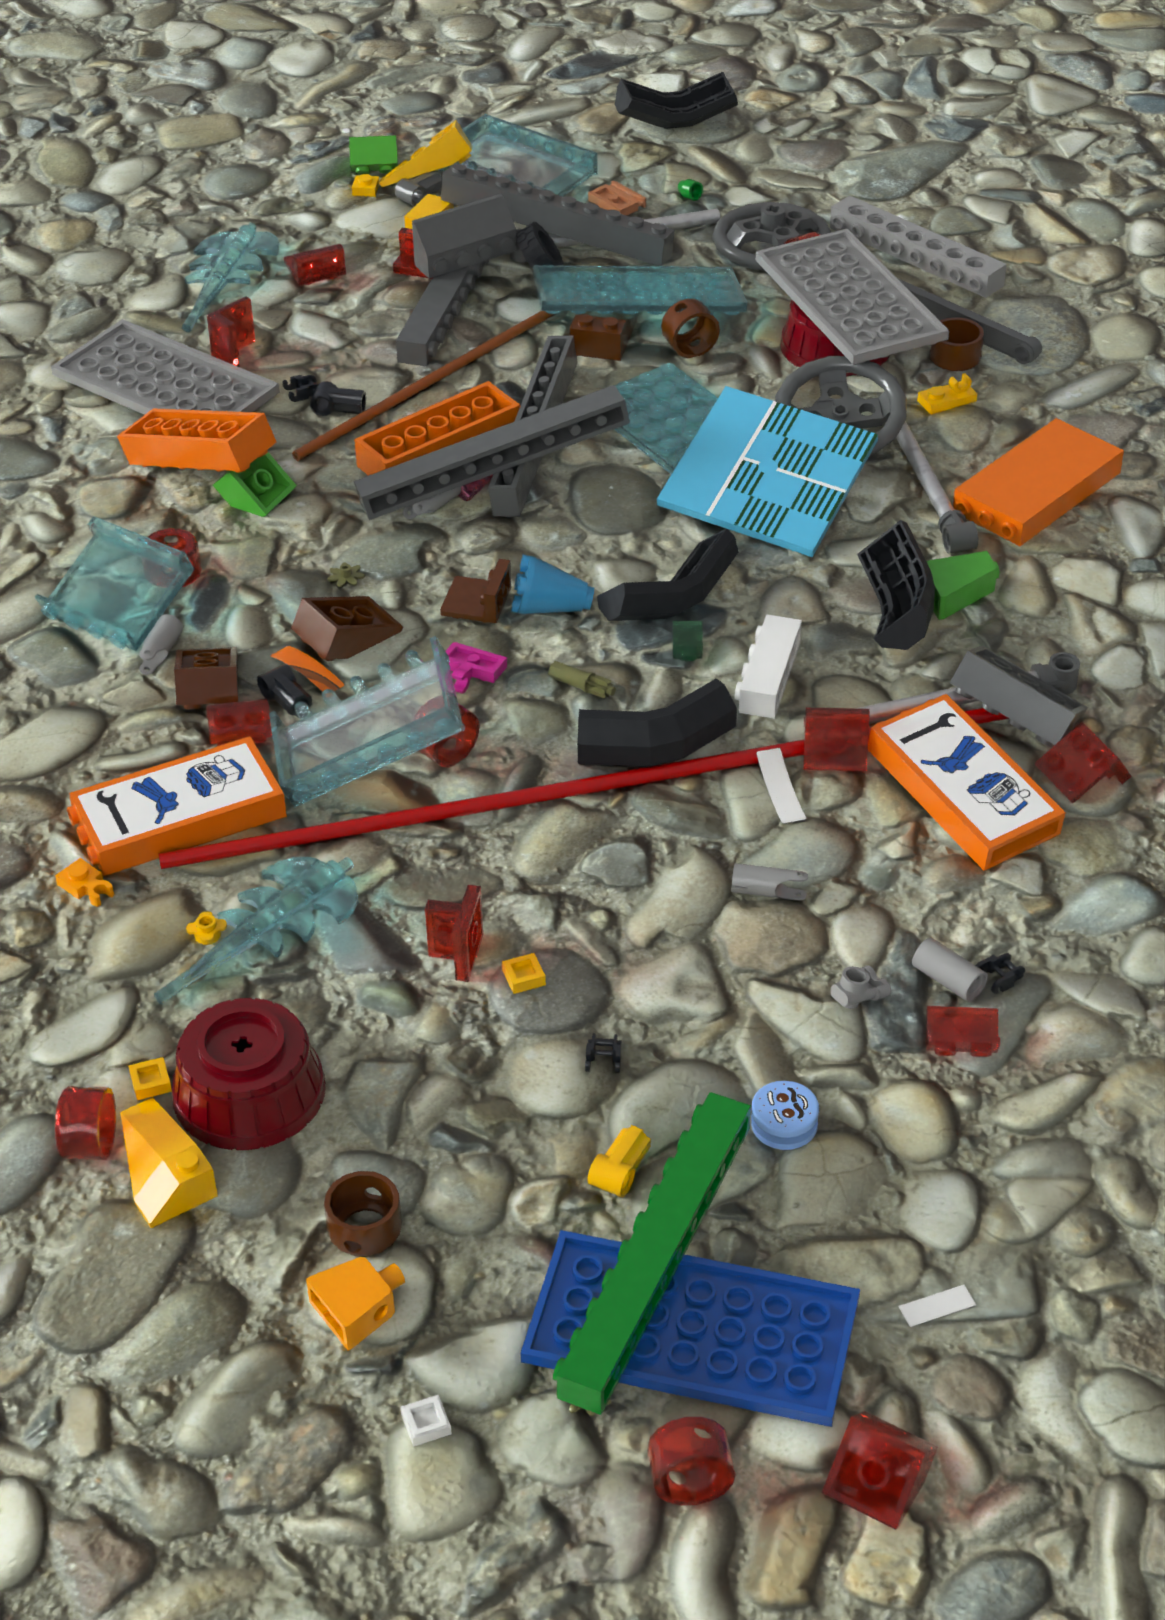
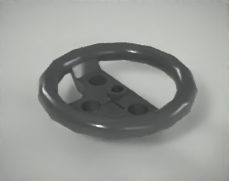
[712,202,831,271]
[775,356,907,455]

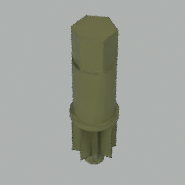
[548,661,616,699]

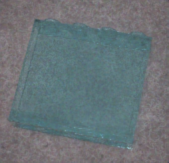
[35,516,194,651]

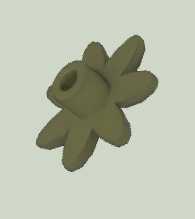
[327,562,365,588]

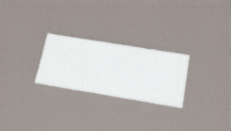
[898,1285,976,1327]

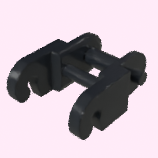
[282,375,318,402]
[975,953,1026,994]
[585,1033,622,1073]

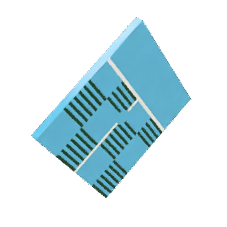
[657,386,878,557]

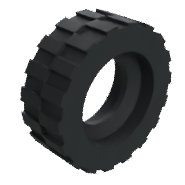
[516,222,564,280]

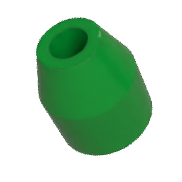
[678,179,703,201]

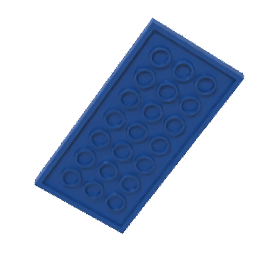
[520,1230,860,1427]

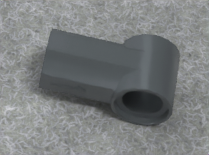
[395,170,442,206]

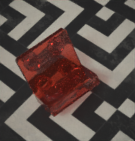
[284,244,346,285]
[207,296,255,367]
[1035,722,1132,803]

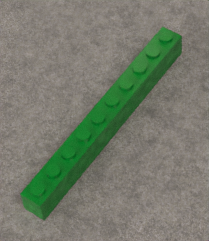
[553,1092,751,1415]

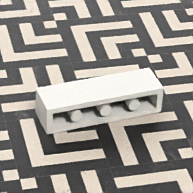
[735,614,802,719]

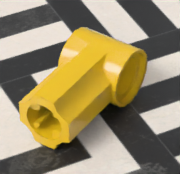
[587,1125,651,1198]

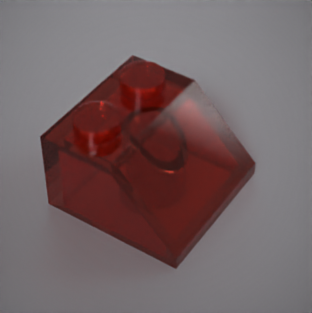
[822,1411,938,1530]

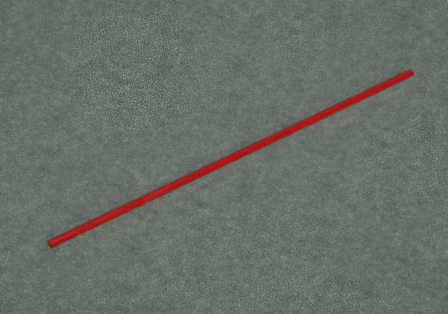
[158,708,1010,869]

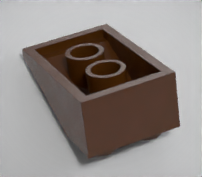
[570,309,637,361]
[291,596,403,661]
[174,647,238,709]

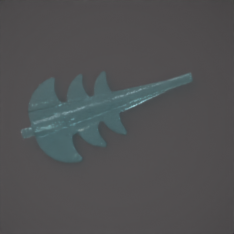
[182,223,280,332]
[154,857,358,1005]

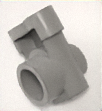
[831,965,891,1009]

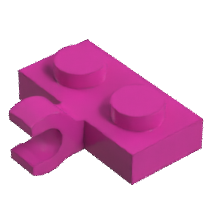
[440,642,507,694]

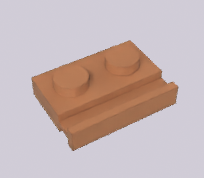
[588,180,646,216]

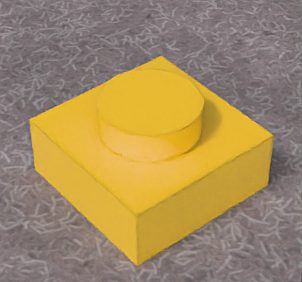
[352,174,379,197]
[502,953,546,994]
[128,1057,172,1100]

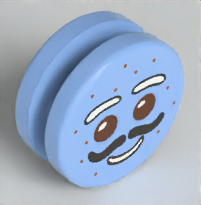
[751,1081,819,1150]

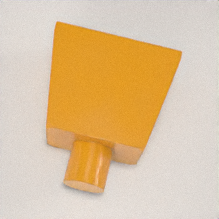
[306,1257,405,1351]

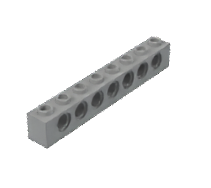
[830,195,1007,298]

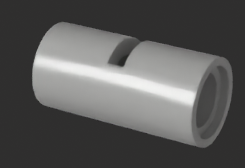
[912,937,988,1002]

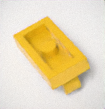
[917,373,978,414]

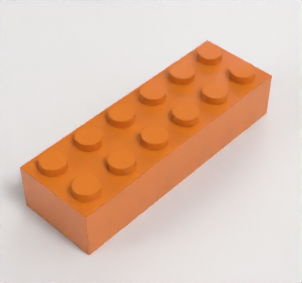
[354,381,520,476]
[117,408,277,473]

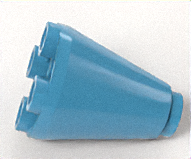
[511,554,594,614]

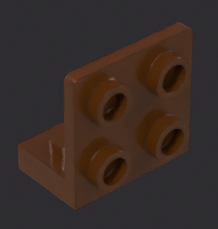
[440,559,512,624]

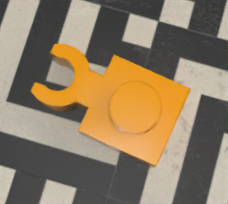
[55,858,114,907]

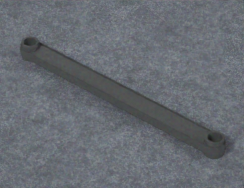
[897,278,1042,364]

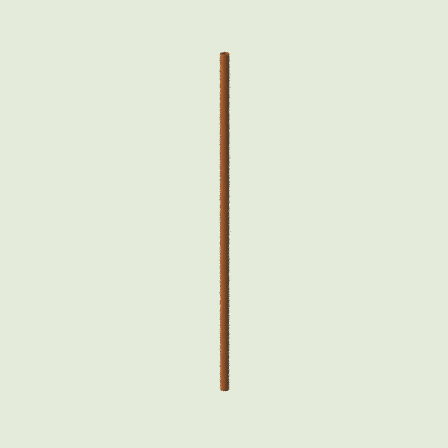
[292,280,600,461]

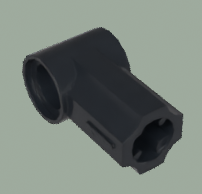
[310,381,366,416]
[257,664,313,718]

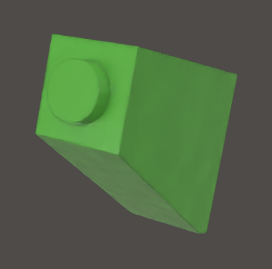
[926,551,1000,620]

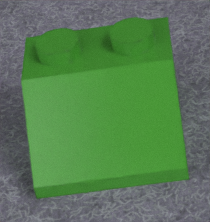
[349,135,398,175]
[213,452,297,517]

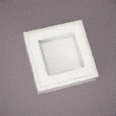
[400,1395,452,1447]

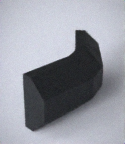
[615,72,738,129]
[857,520,935,650]
[597,529,739,621]
[577,679,737,767]

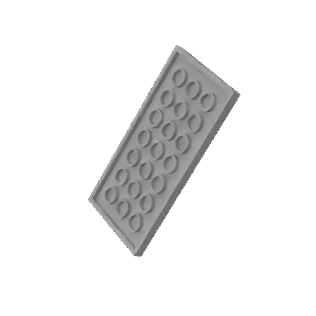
[755,229,949,365]
[51,319,280,415]

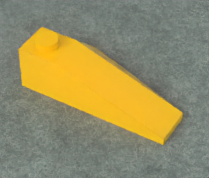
[379,120,472,187]
[120,1097,218,1228]

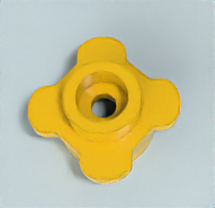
[186,911,227,945]

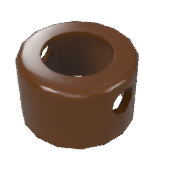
[661,299,720,358]
[929,318,984,371]
[324,1171,402,1256]

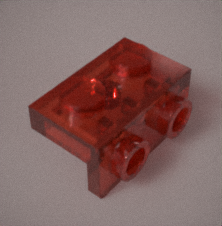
[206,699,273,746]
[926,1006,1000,1057]

